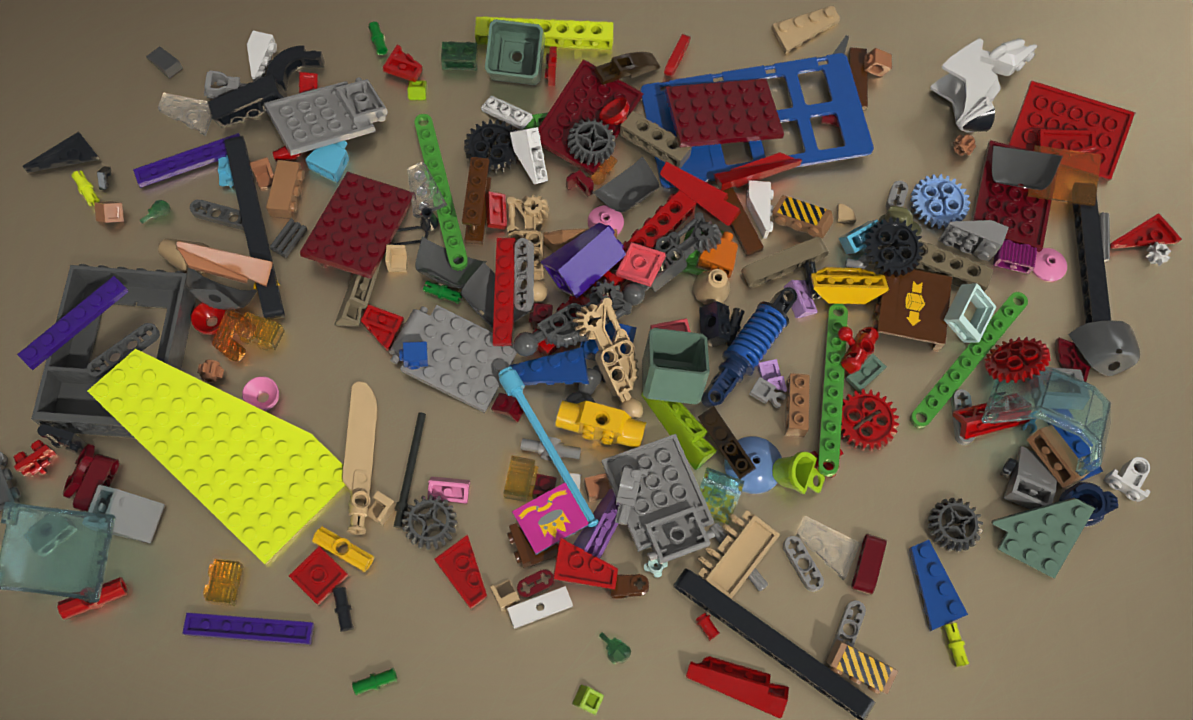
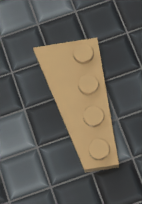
[772,5,840,54]

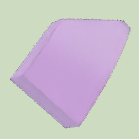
[758,359,787,393]

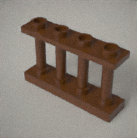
[462,157,492,245]

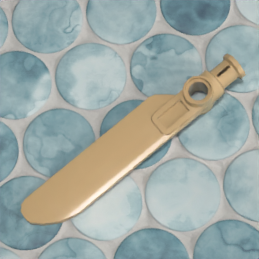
[342,382,377,535]

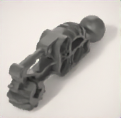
[622,212,722,306]
[514,279,632,357]

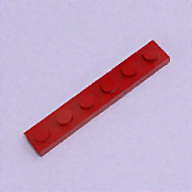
[493,238,516,346]

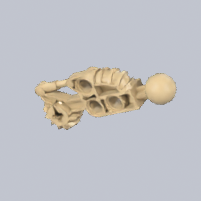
[507,194,549,304]
[573,298,643,420]

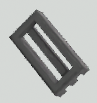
[270,219,307,258]

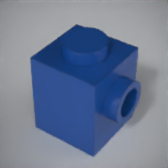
[399,342,428,370]

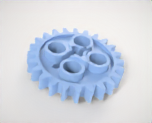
[910,174,970,229]

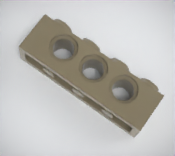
[620,111,692,168]

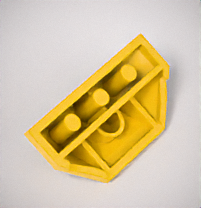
[811,267,889,304]

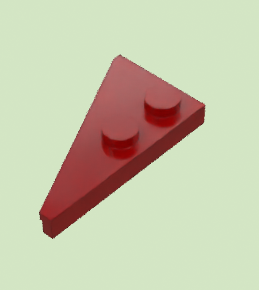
[1110,213,1182,249]

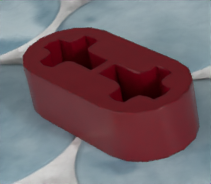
[517,569,554,599]

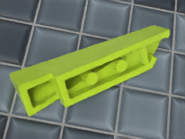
[642,392,717,470]

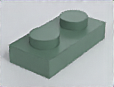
[845,354,887,393]

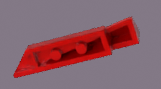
[714,152,802,191]
[660,161,741,226]
[686,656,789,718]

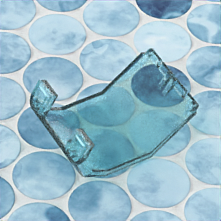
[981,368,1111,476]
[0,502,115,603]

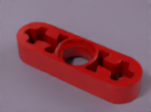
[664,34,691,77]

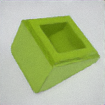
[408,80,427,100]
[572,685,604,715]

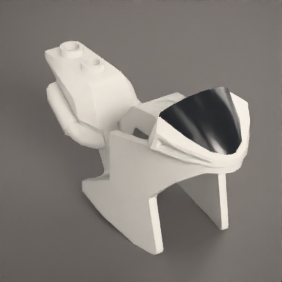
[930,38,1037,133]

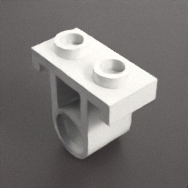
[1103,457,1151,502]

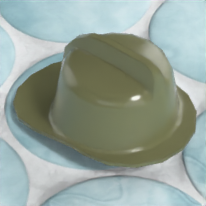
[879,206,922,236]

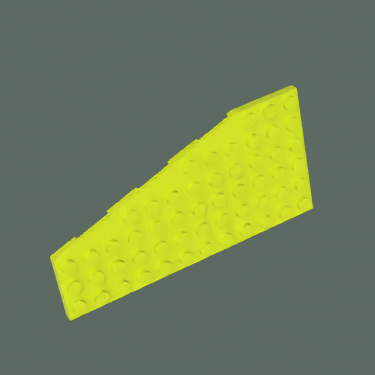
[88,349,346,564]

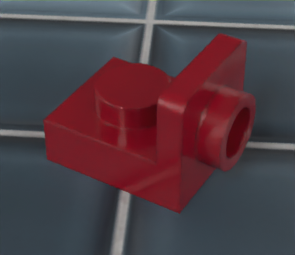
[532,474,557,499]

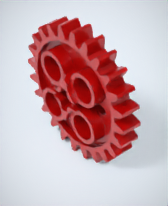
[984,337,1051,384]
[841,389,899,451]

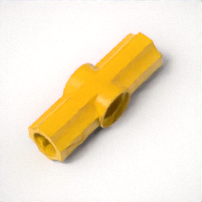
[312,526,374,573]

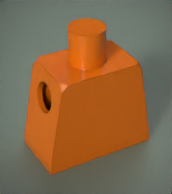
[698,232,738,278]

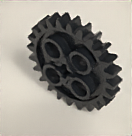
[464,119,518,174]
[863,217,924,277]

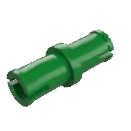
[368,22,388,55]
[423,280,462,304]
[352,668,398,696]

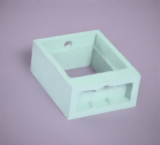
[944,283,996,343]

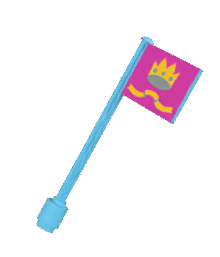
[498,367,598,554]

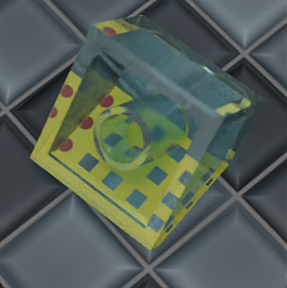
[699,467,744,525]

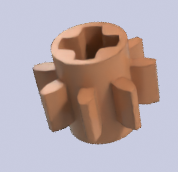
[952,134,976,156]
[197,359,224,383]

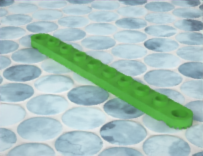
[414,114,468,271]
[910,292,1028,428]
[818,304,848,477]

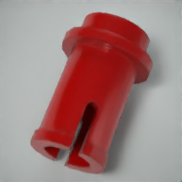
[696,612,720,641]

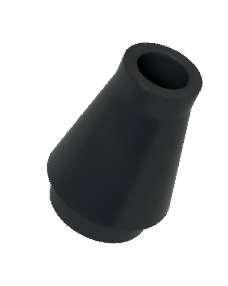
[420,208,439,231]

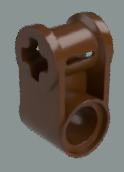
[610,574,649,599]

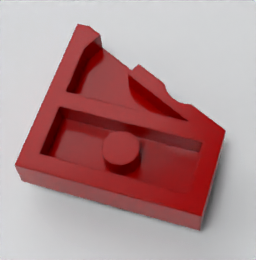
[383,45,422,82]
[545,46,557,86]
[361,305,404,351]

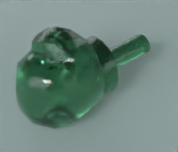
[140,200,170,224]
[599,632,631,664]

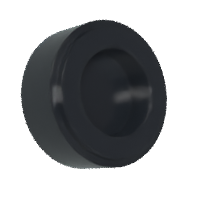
[1001,458,1017,478]

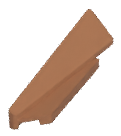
[176,241,273,286]

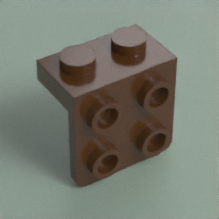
[507,523,558,569]

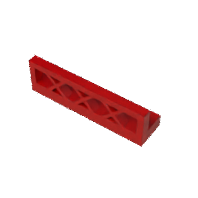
[952,395,1032,439]

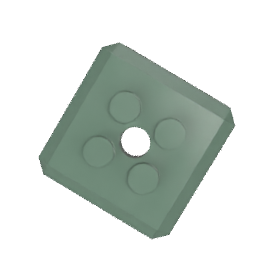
[485,19,545,85]
[642,328,710,404]

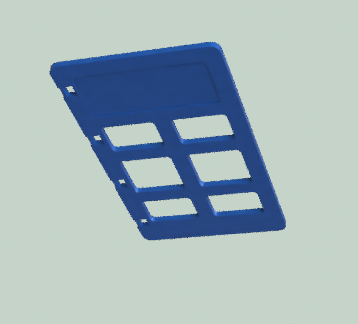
[641,53,874,188]

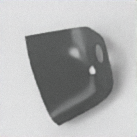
[992,146,1063,190]
[592,157,659,212]
[415,236,486,288]
[461,262,530,328]
[186,268,258,310]
[1068,320,1140,376]

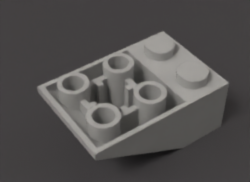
[938,220,1009,262]
[1004,446,1057,510]
[83,485,165,544]

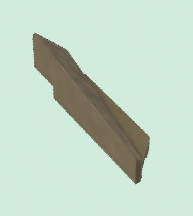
[334,260,382,327]

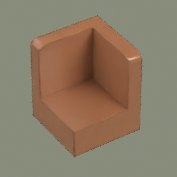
[250,157,274,189]
[94,201,124,223]
[584,473,610,502]

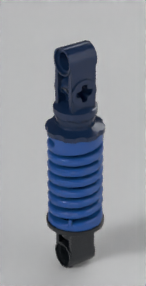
[701,287,797,408]

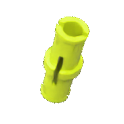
[71,170,100,206]
[944,623,969,667]

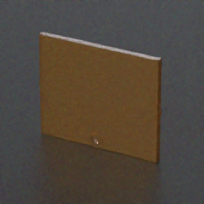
[1027,145,1101,206]

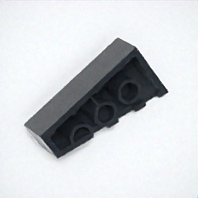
[208,74,288,128]

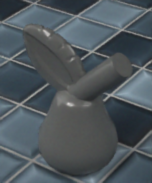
[565,368,602,404]

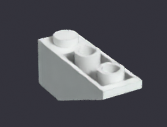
[247,31,277,82]
[510,127,548,184]
[746,180,774,239]

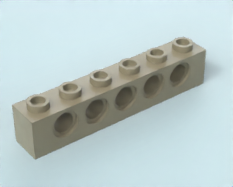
[880,235,994,292]

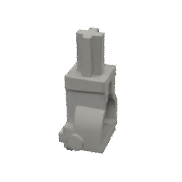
[204,70,247,99]
[615,466,648,525]

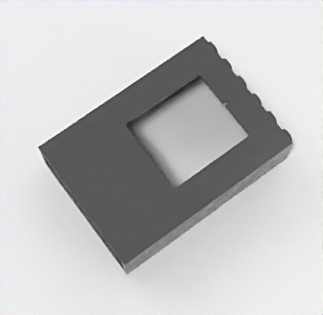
[31,264,196,438]

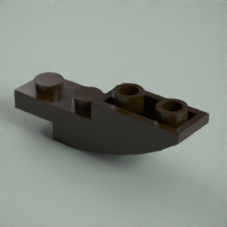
[594,52,660,85]
[698,406,757,479]

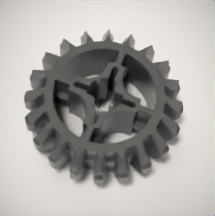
[567,118,616,165]
[402,495,458,550]
[927,498,983,552]

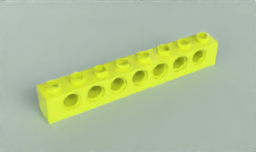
[475,16,613,50]

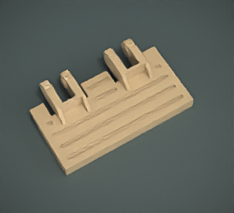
[697,510,780,599]

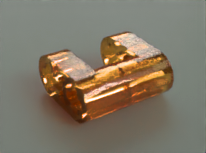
[212,309,256,362]

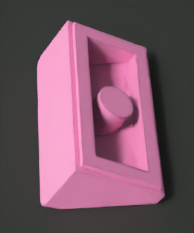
[427,477,470,503]

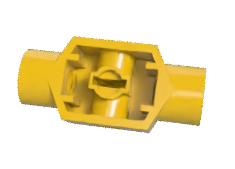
[555,400,646,448]

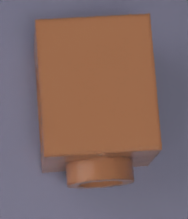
[864,48,892,77]

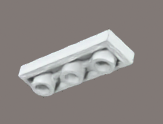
[481,95,533,130]
[507,586,573,629]

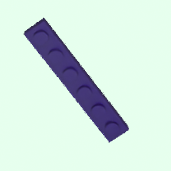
[133,133,240,188]
[17,276,129,370]
[182,613,314,645]

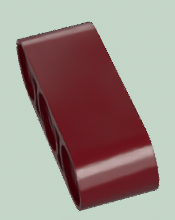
[73,454,119,512]
[851,533,887,595]

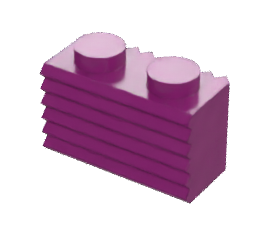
[993,240,1037,274]

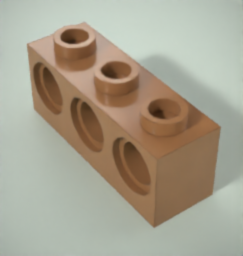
[785,373,810,437]

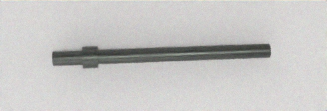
[394,412,426,528]

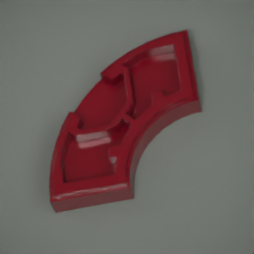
[1055,337,1090,384]
[63,443,95,499]

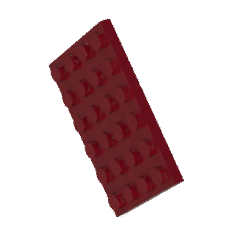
[538,59,644,177]
[665,79,784,148]
[972,140,1058,252]
[300,172,415,279]

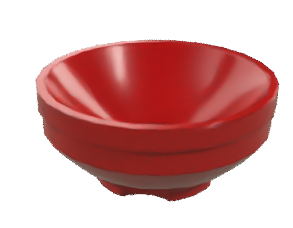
[599,97,630,126]
[191,303,228,335]

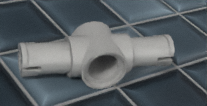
[521,437,581,461]

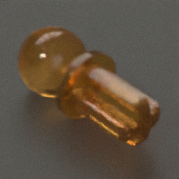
[591,155,617,185]

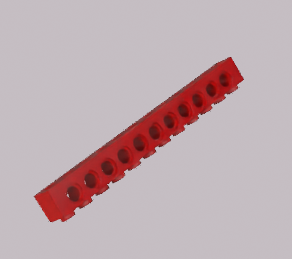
[532,190,696,357]

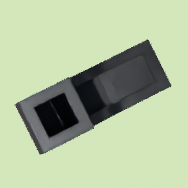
[266,45,324,91]

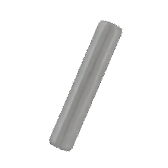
[1099,212,1110,262]

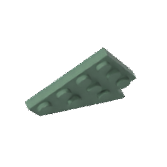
[991,497,1095,579]

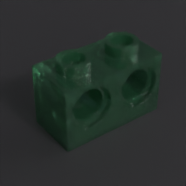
[441,41,478,71]

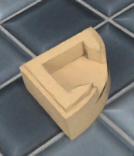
[837,203,856,224]

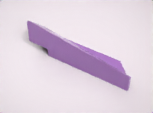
[573,489,619,558]

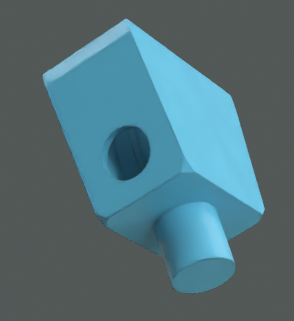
[305,141,349,183]

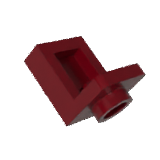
[566,170,594,197]
[529,303,553,330]
[491,392,524,422]

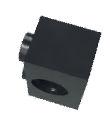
[699,301,731,347]

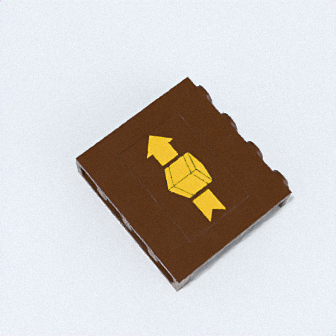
[871,269,952,351]

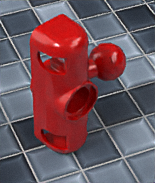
[837,326,879,374]

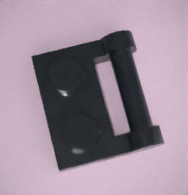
[37,424,87,453]

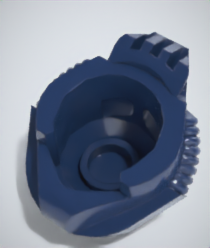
[1059,482,1118,528]

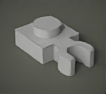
[749,377,787,409]

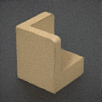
[385,245,408,272]
[367,491,396,526]
[490,580,520,611]

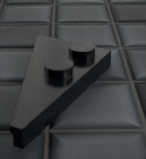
[23,132,100,173]

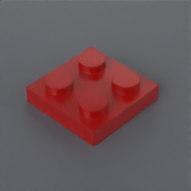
[289,546,349,606]

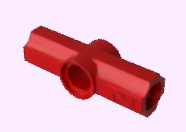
[57,577,128,620]

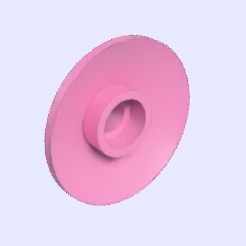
[588,205,624,235]
[1032,248,1067,282]

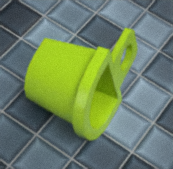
[772,452,825,494]

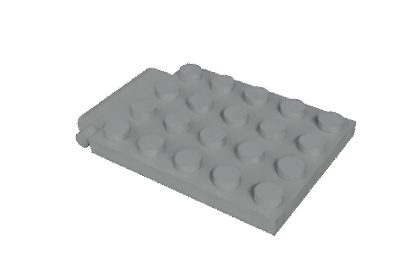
[264,77,388,156]
[389,305,517,413]
[601,434,715,564]

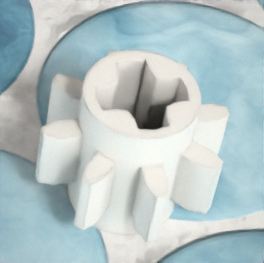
[1145,242,1171,266]

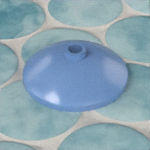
[724,436,782,494]

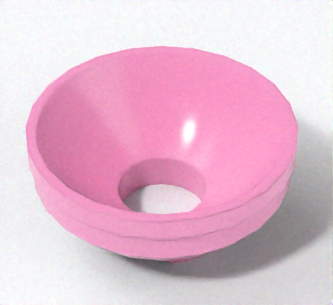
[242,376,279,411]

